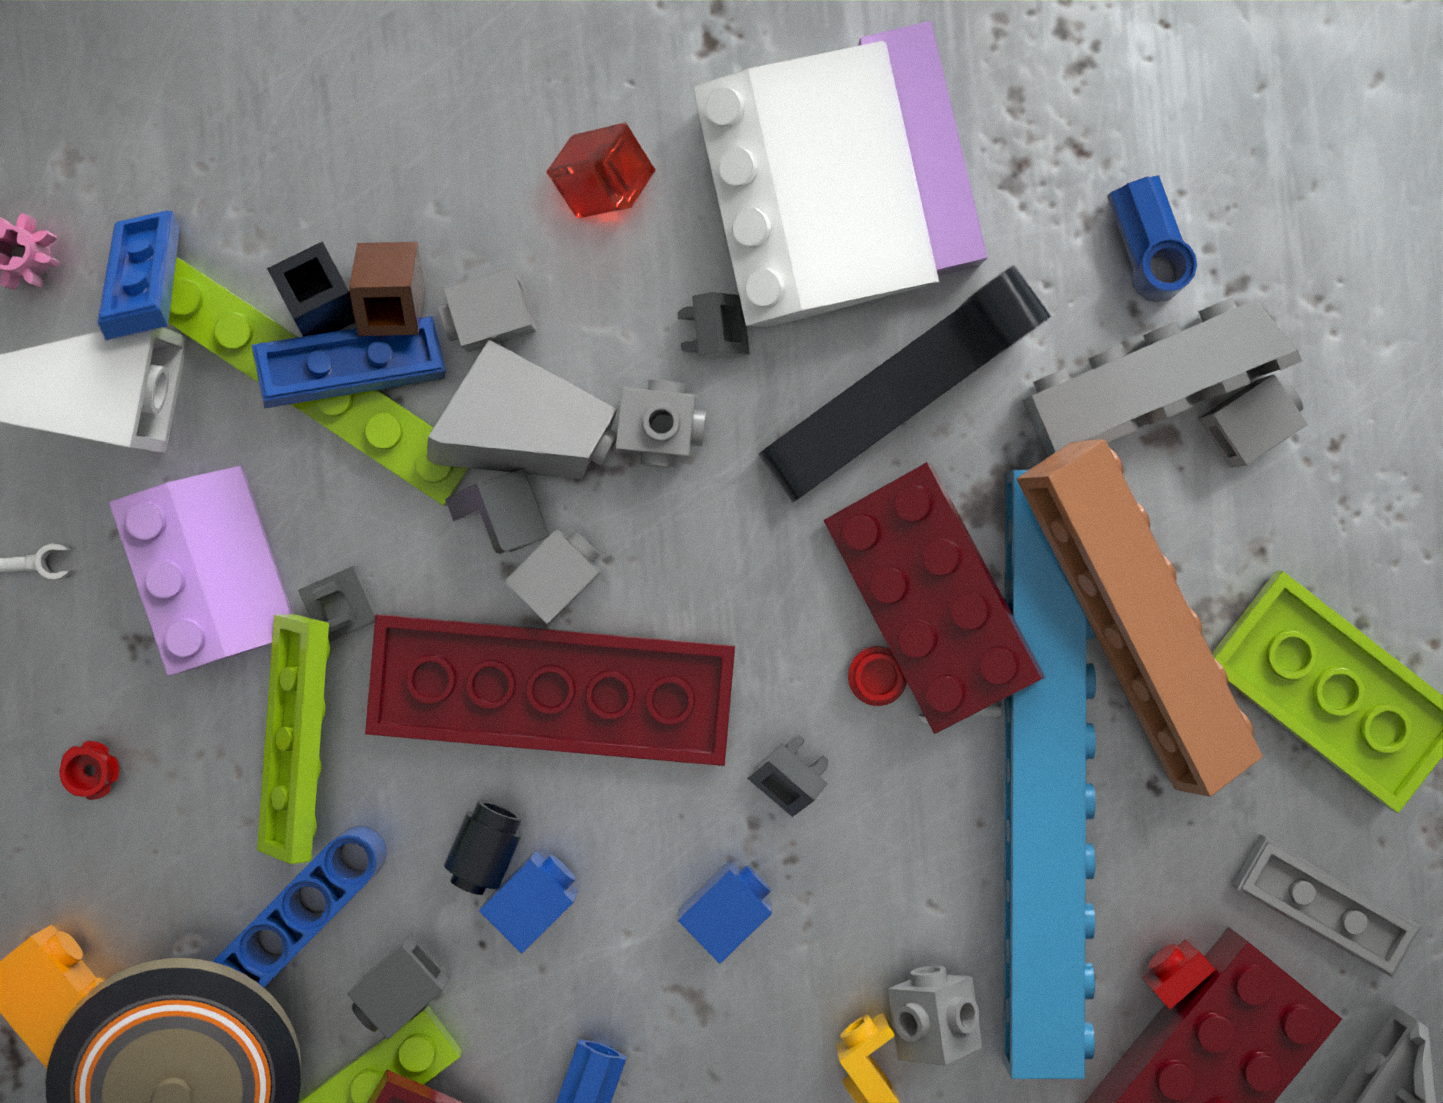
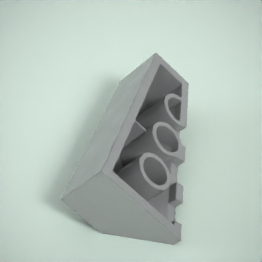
[1022,297,1302,458]

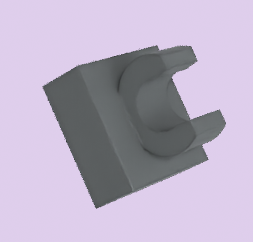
[677,292,750,358]
[298,566,378,642]
[747,735,828,817]

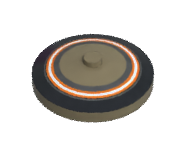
[45,958,301,1103]

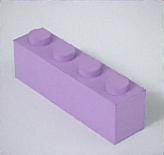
[858,21,988,276]

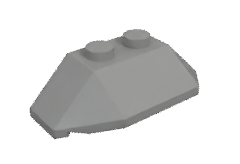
[1331,1007,1442,1103]

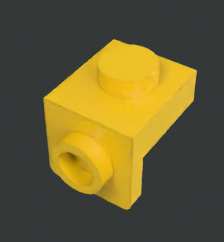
[836,1012,901,1103]

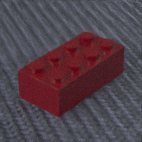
[1085,927,1342,1103]

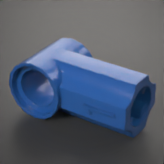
[1107,175,1197,302]
[555,1039,627,1103]

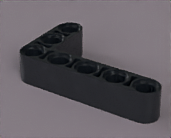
[758,265,1052,502]

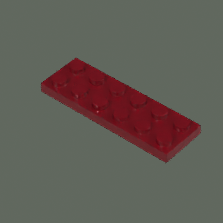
[365,614,735,766]

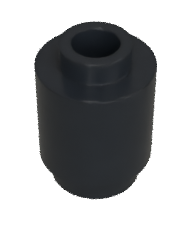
[444,800,522,895]

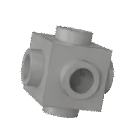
[616,380,706,468]
[888,966,983,1065]

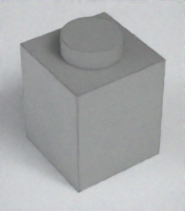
[439,266,536,352]
[1199,374,1308,468]
[504,529,602,624]

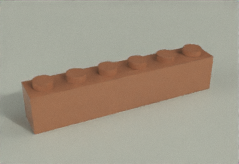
[1016,439,1263,797]

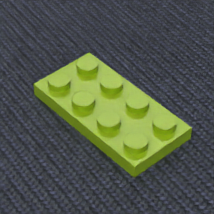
[1212,571,1443,813]

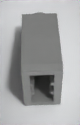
[426,340,617,479]

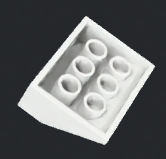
[693,41,939,327]

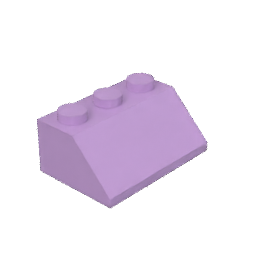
[109,466,293,677]

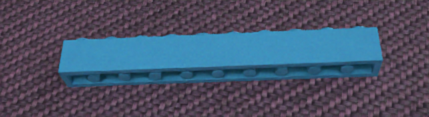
[1003,470,1096,1079]

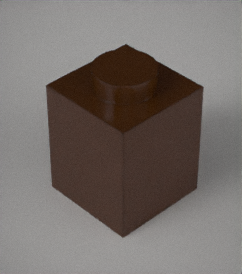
[349,242,425,336]

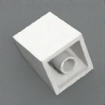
[0,327,189,453]

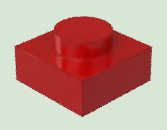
[1141,939,1216,1009]

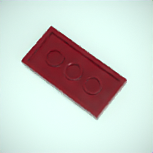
[823,462,1046,734]

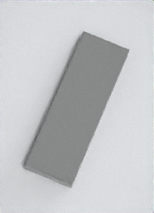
[1231,835,1422,978]

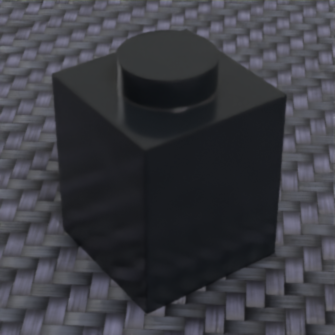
[267,241,355,336]

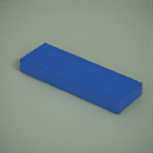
[97,210,180,340]
[252,316,446,409]

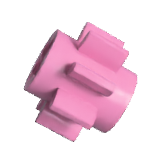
[0,213,60,290]

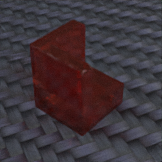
[546,122,656,218]

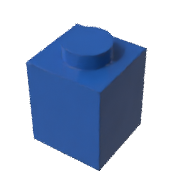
[479,850,578,954]
[678,860,772,964]

